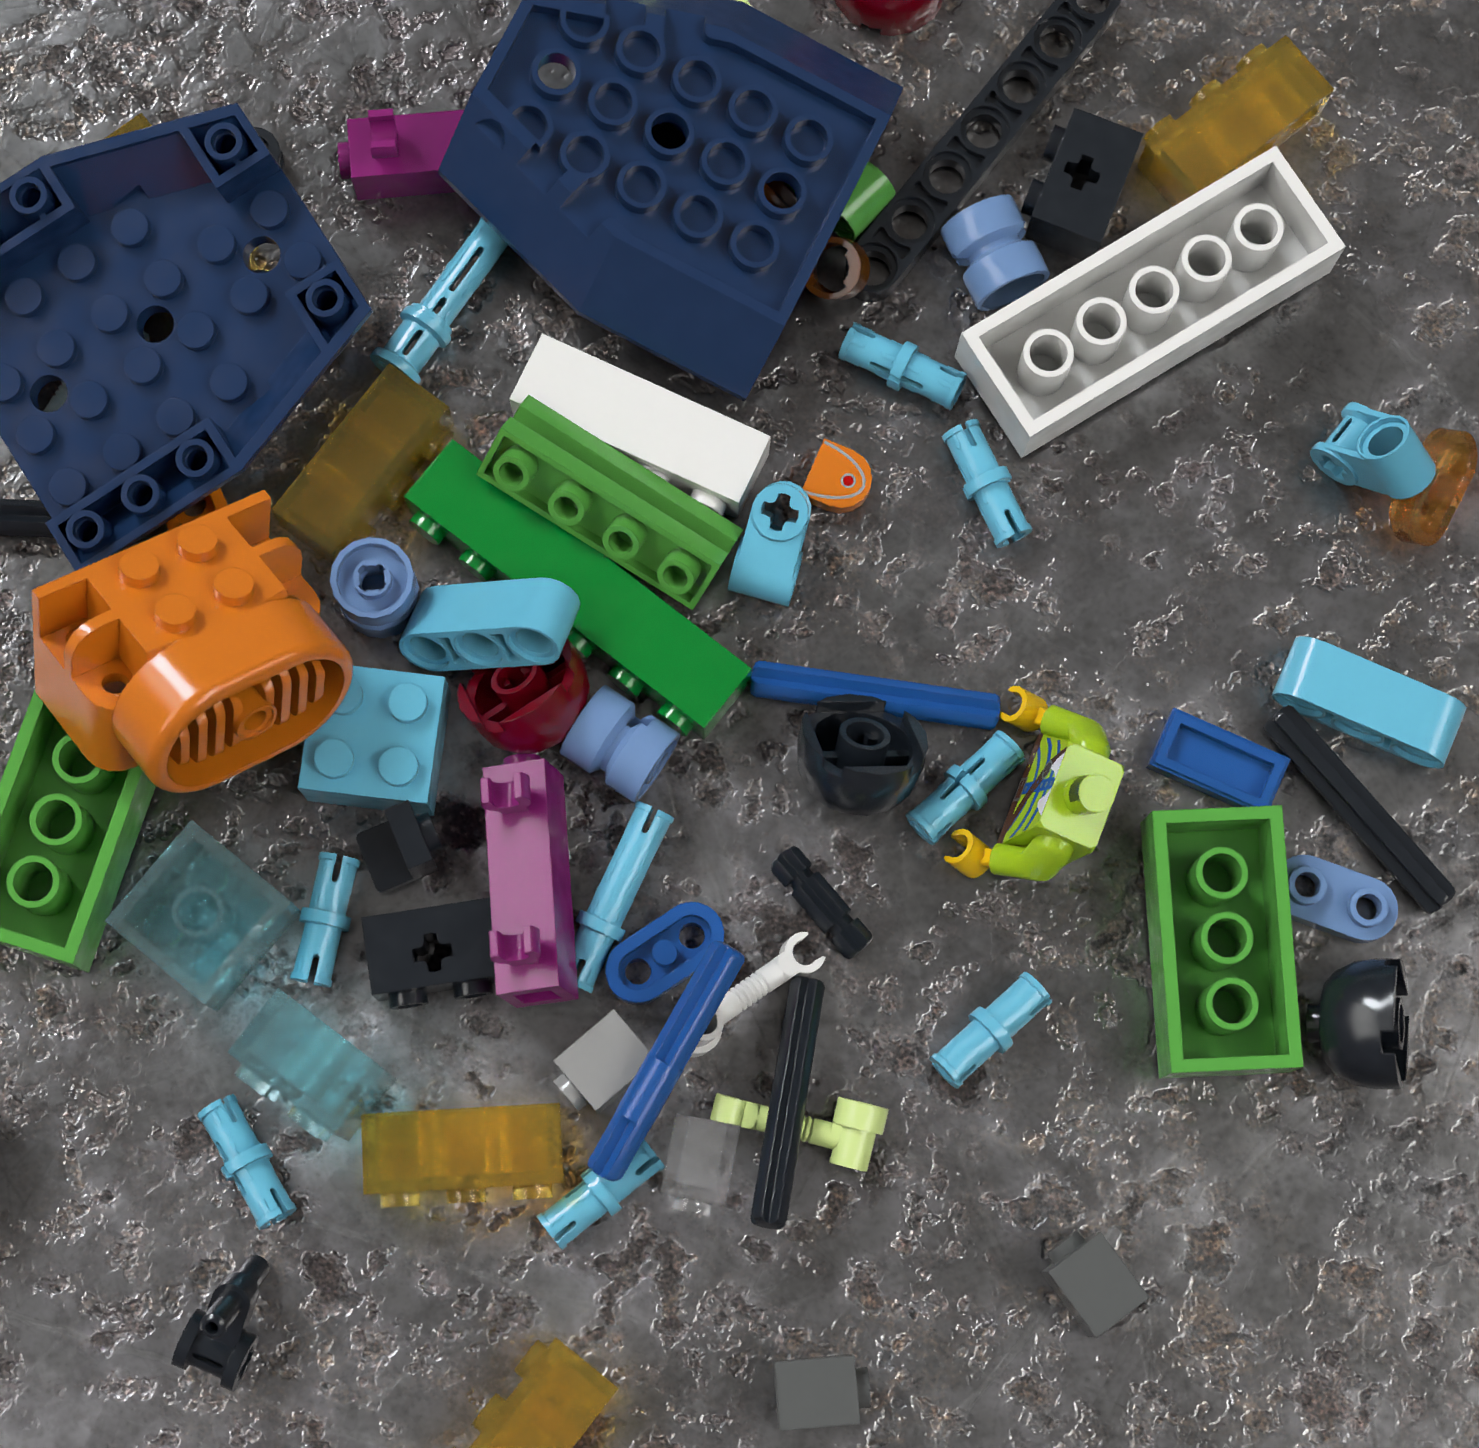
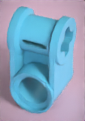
[1310,402,1436,499]
[728,481,812,607]

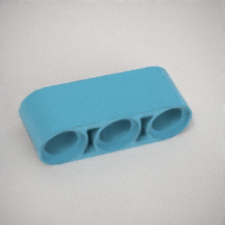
[399,577,581,671]
[1272,636,1467,769]

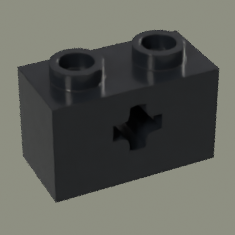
[1021,107,1144,260]
[361,897,495,1010]

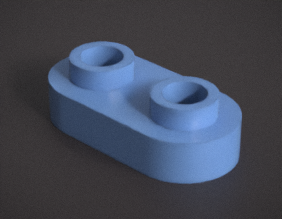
[1287,855,1398,943]

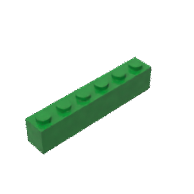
[404,439,752,740]

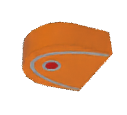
[803,438,872,514]

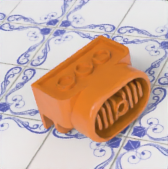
[32,490,353,793]

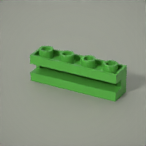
[476,395,743,610]

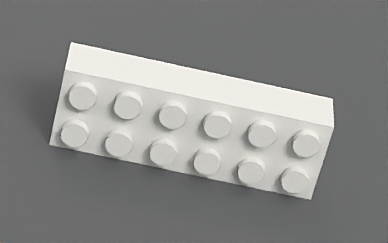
[955,146,1346,458]

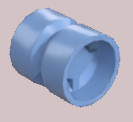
[941,195,1050,311]
[330,537,421,638]
[560,685,680,803]

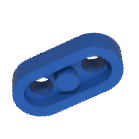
[605,902,724,1005]

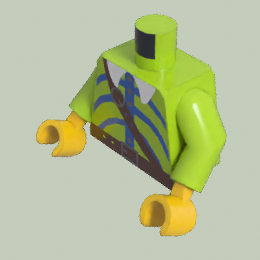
[944,686,1124,881]

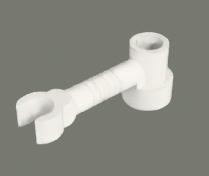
[691,932,825,1057]

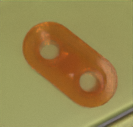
[1389,428,1478,546]

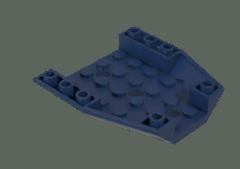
[438,0,903,402]
[0,103,373,571]

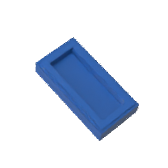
[1146,707,1291,807]

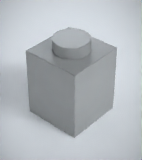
[553,1009,649,1114]

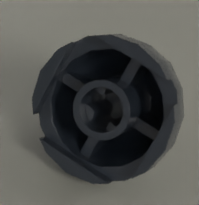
[797,694,928,816]
[1306,958,1409,1090]

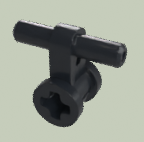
[172,1255,270,1392]

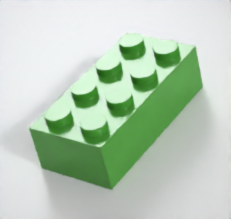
[0,690,156,973]
[1140,805,1303,1079]

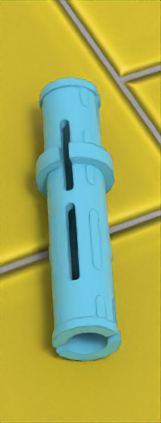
[575,801,675,994]

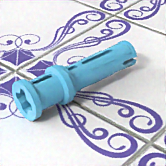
[370,218,508,389]

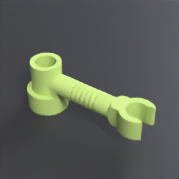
[710,1093,889,1172]

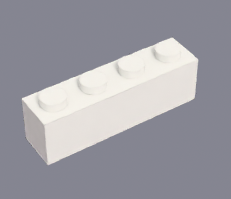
[509,333,771,519]

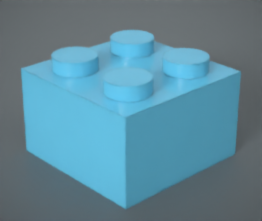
[298,666,451,816]

